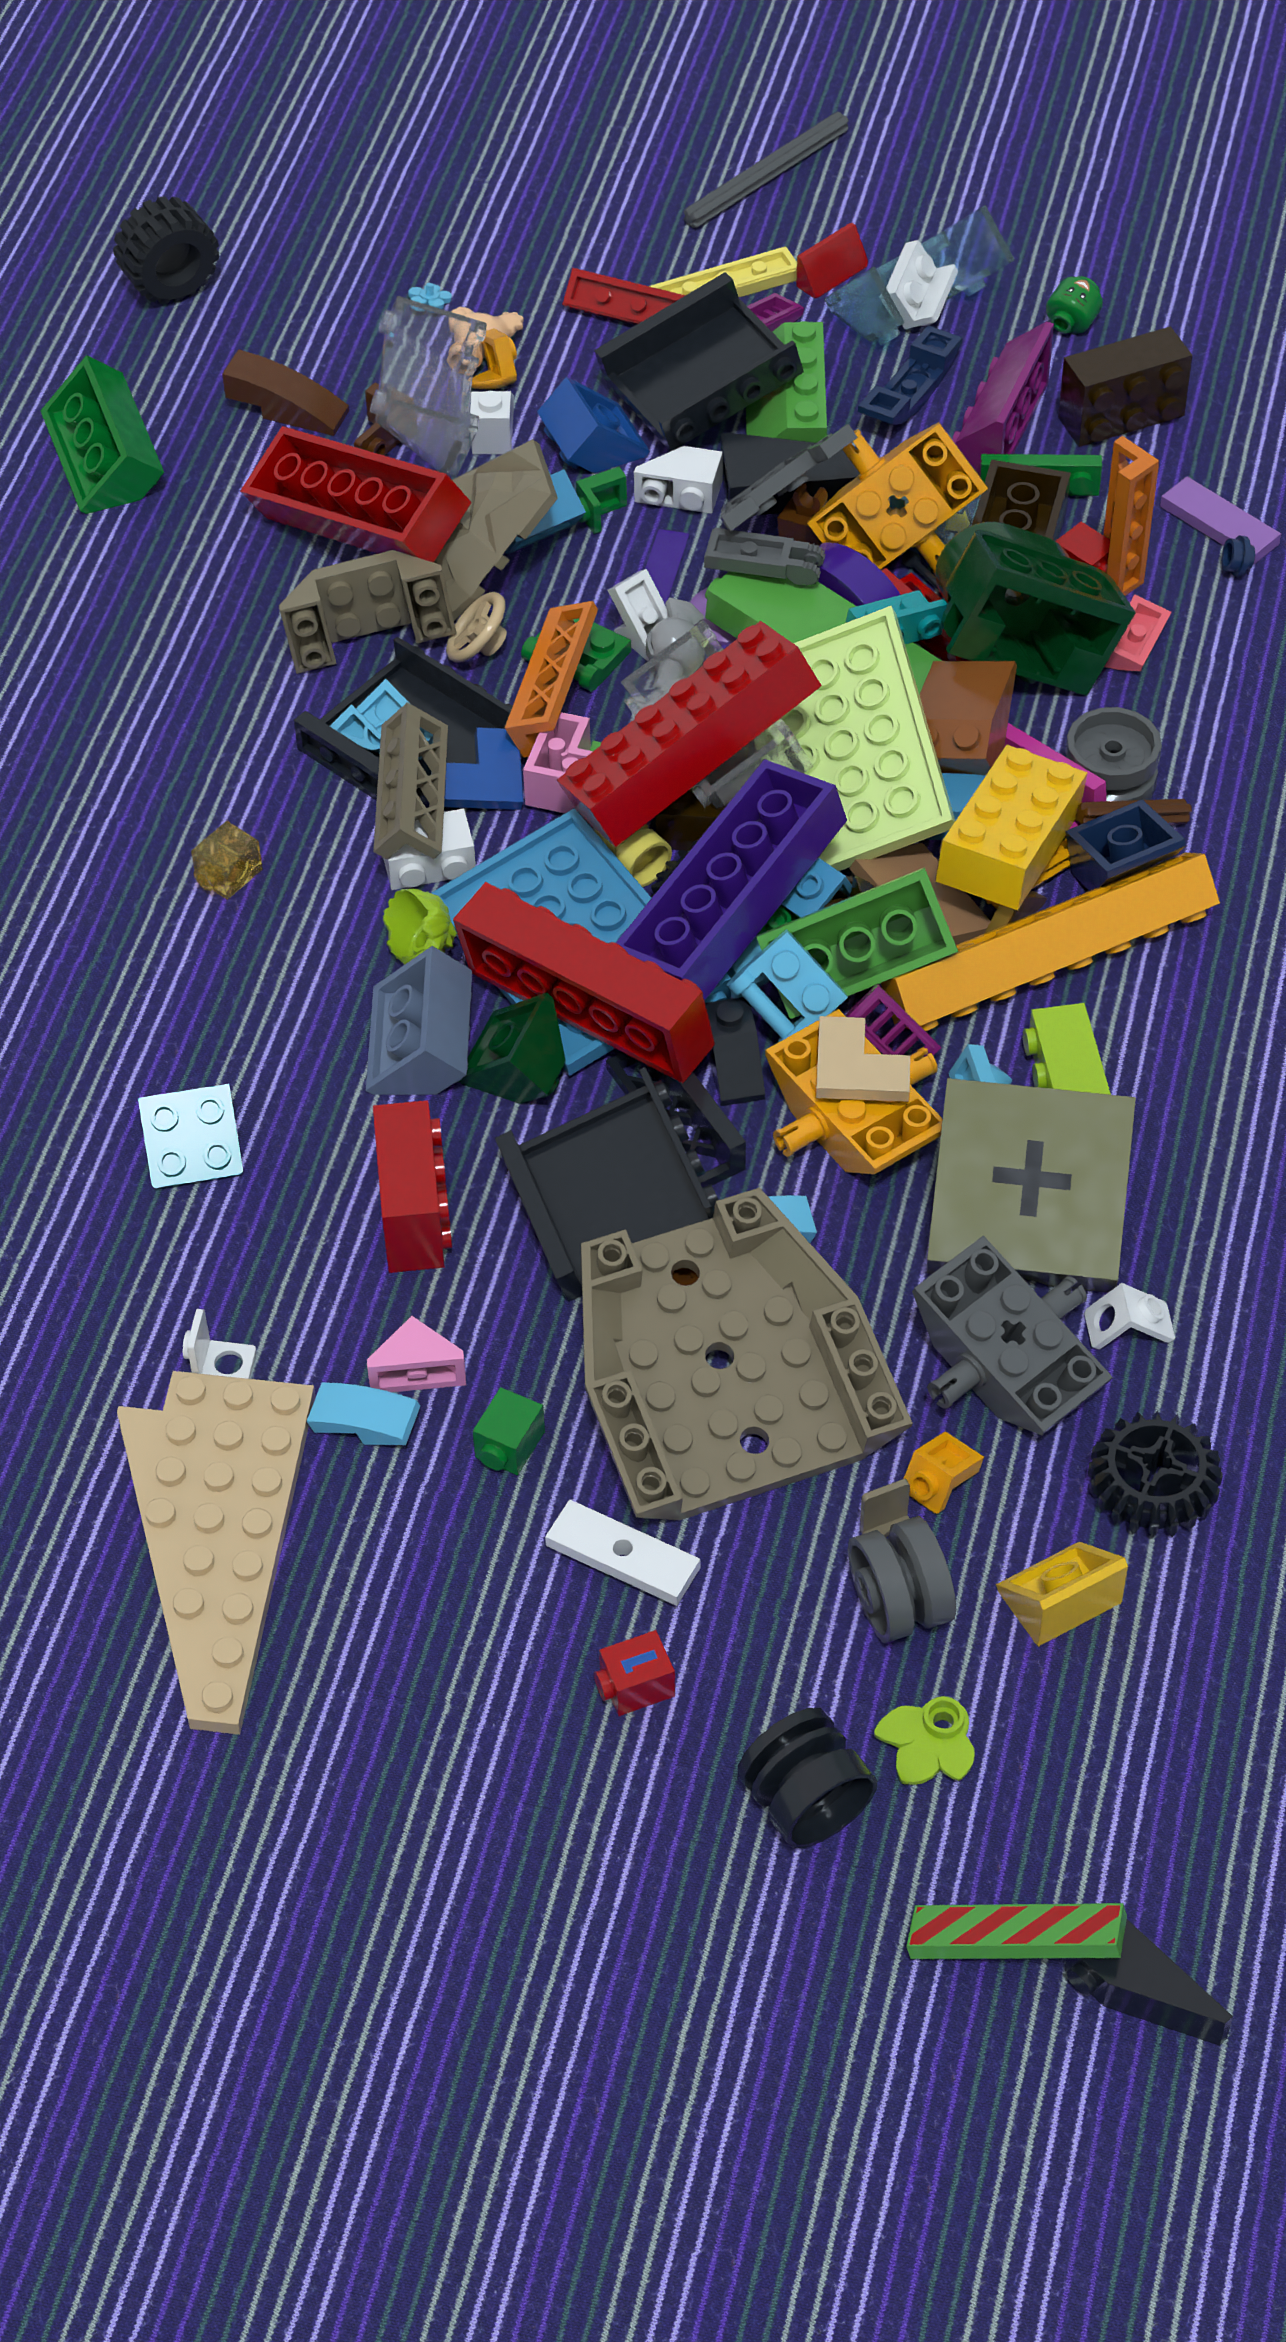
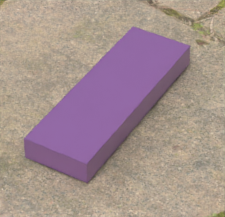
[1160,476,1281,564]

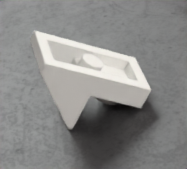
[608,569,670,663]

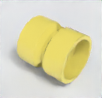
[594,824,672,887]

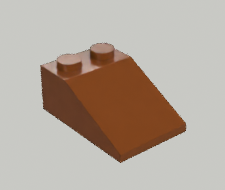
[920,661,1017,775]

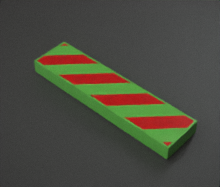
[906,1903,1127,1959]

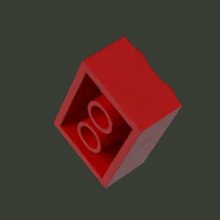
[373,1100,452,1273]

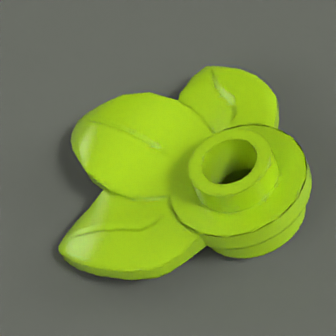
[874,1696,975,1785]

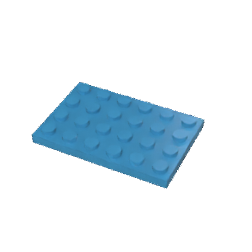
[432,808,651,1076]

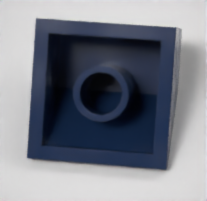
[1066,799,1186,891]

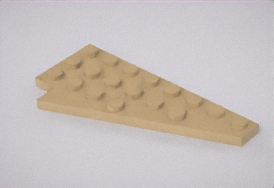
[117,1371,316,1735]

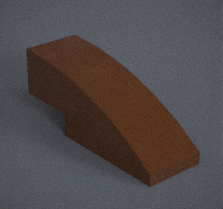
[222,349,349,436]

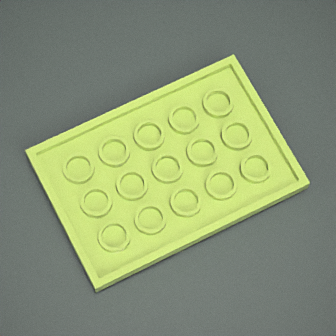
[753,606,955,871]

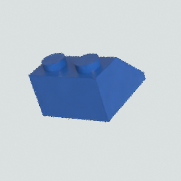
[537,377,650,473]

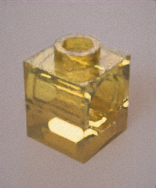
[191,821,263,900]

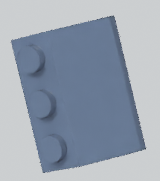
[366,946,472,1095]

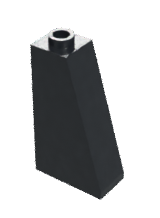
[720,433,859,515]

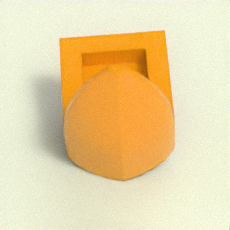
[467,328,517,389]

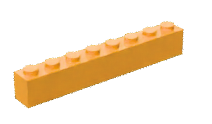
[881,853,1220,1031]

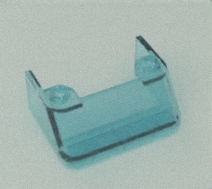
[824,205,1015,346]

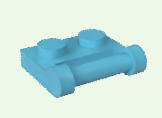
[726,929,848,1042]

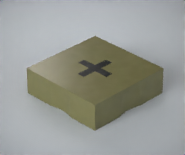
[927,1078,1136,1292]

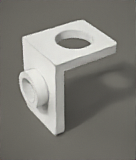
[1084,1283,1175,1350]
[183,1309,257,1379]

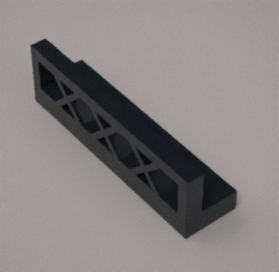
[606,1052,746,1187]

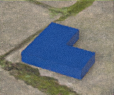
[444,728,523,810]

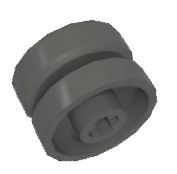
[1065,707,1162,801]
[848,1516,956,1643]

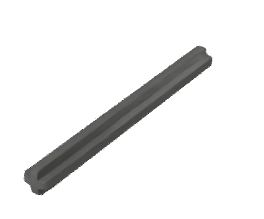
[684,112,849,228]

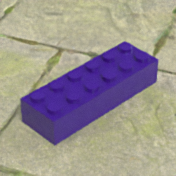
[616,759,847,1001]

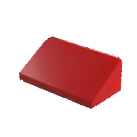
[796,222,868,298]

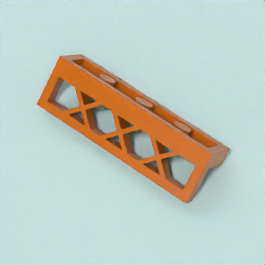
[1103,436,1159,596]
[505,601,598,757]

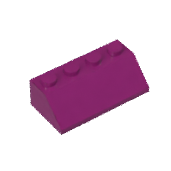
[952,321,1054,476]

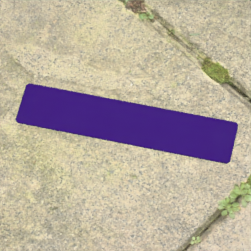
[645,529,689,606]

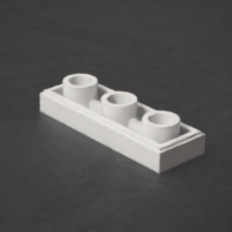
[545,1499,701,1606]

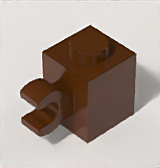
[777,483,828,546]

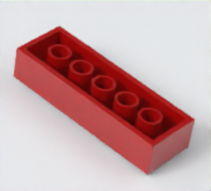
[240,426,472,563]
[557,621,822,847]
[453,882,715,1083]

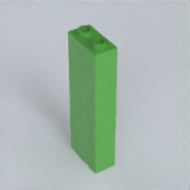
[705,571,942,695]

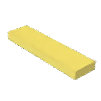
[650,246,797,297]

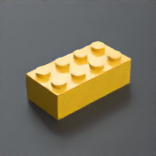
[936,745,1088,911]

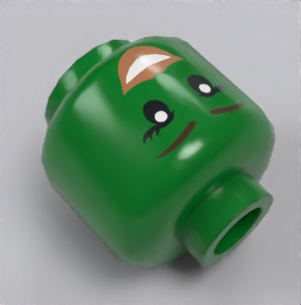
[1046,276,1103,335]

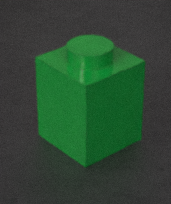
[473,1387,545,1476]

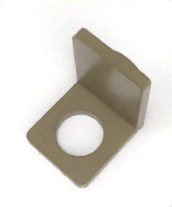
[860,1479,910,1537]

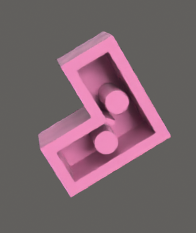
[523,712,593,813]

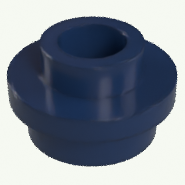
[1221,535,1255,577]

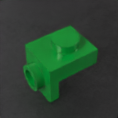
[576,467,627,534]

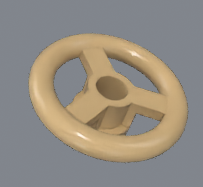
[446,592,507,663]

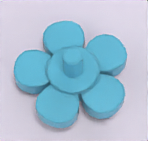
[408,283,452,310]

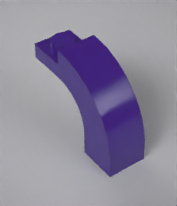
[817,542,900,606]

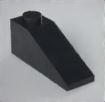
[1064,1920,1233,2046]

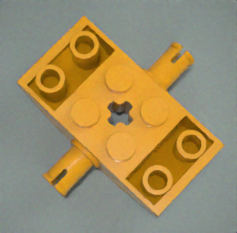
[807,422,988,574]
[765,1009,943,1174]

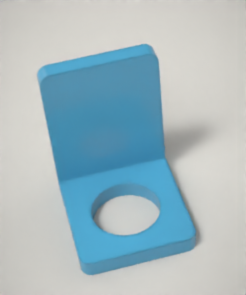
[781,857,852,918]

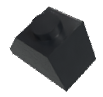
[705,997,765,1106]

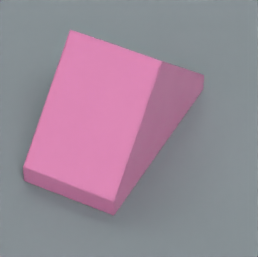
[367,1316,466,1392]

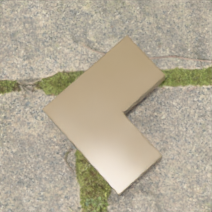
[816,1016,910,1102]

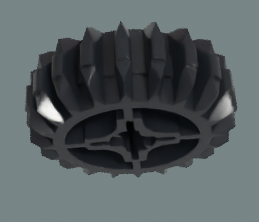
[1088,1410,1223,1539]

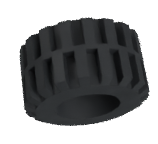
[113,196,219,304]

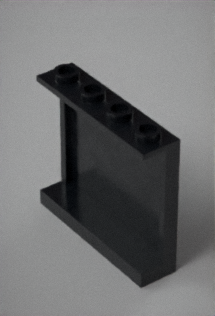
[594,272,804,452]
[294,637,513,809]
[495,1067,718,1302]

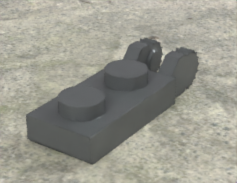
[704,528,826,586]

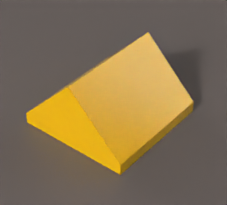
[996,1542,1128,1647]

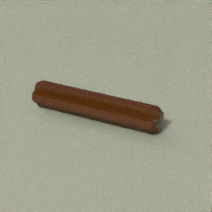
[1075,799,1192,825]

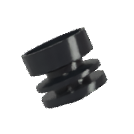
[738,1708,877,1848]

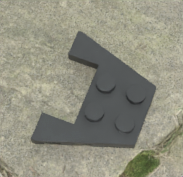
[720,424,858,532]

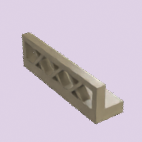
[373,702,448,859]

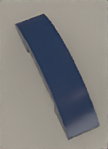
[858,325,962,425]

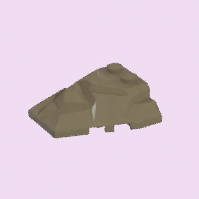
[434,439,558,620]

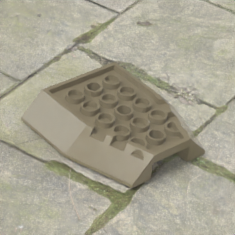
[581,1187,913,1520]

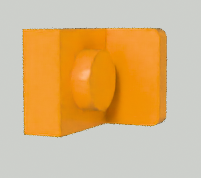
[904,1431,984,1514]

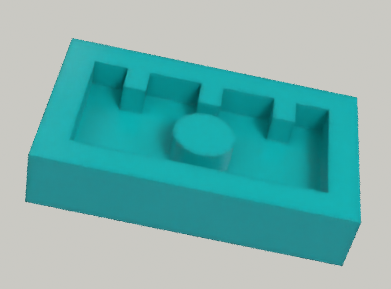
[846,590,948,644]

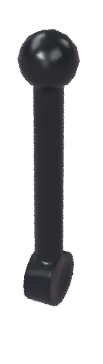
[902,550,939,591]

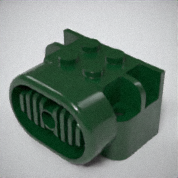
[935,522,1136,696]

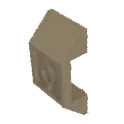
[279,550,457,674]

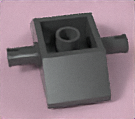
[912,1235,1113,1435]

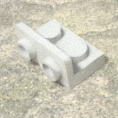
[883,240,958,329]

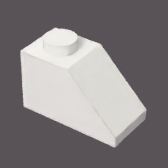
[470,391,514,454]

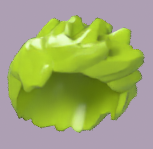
[383,889,457,965]

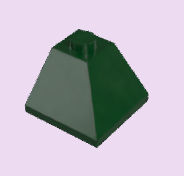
[459,993,566,1104]

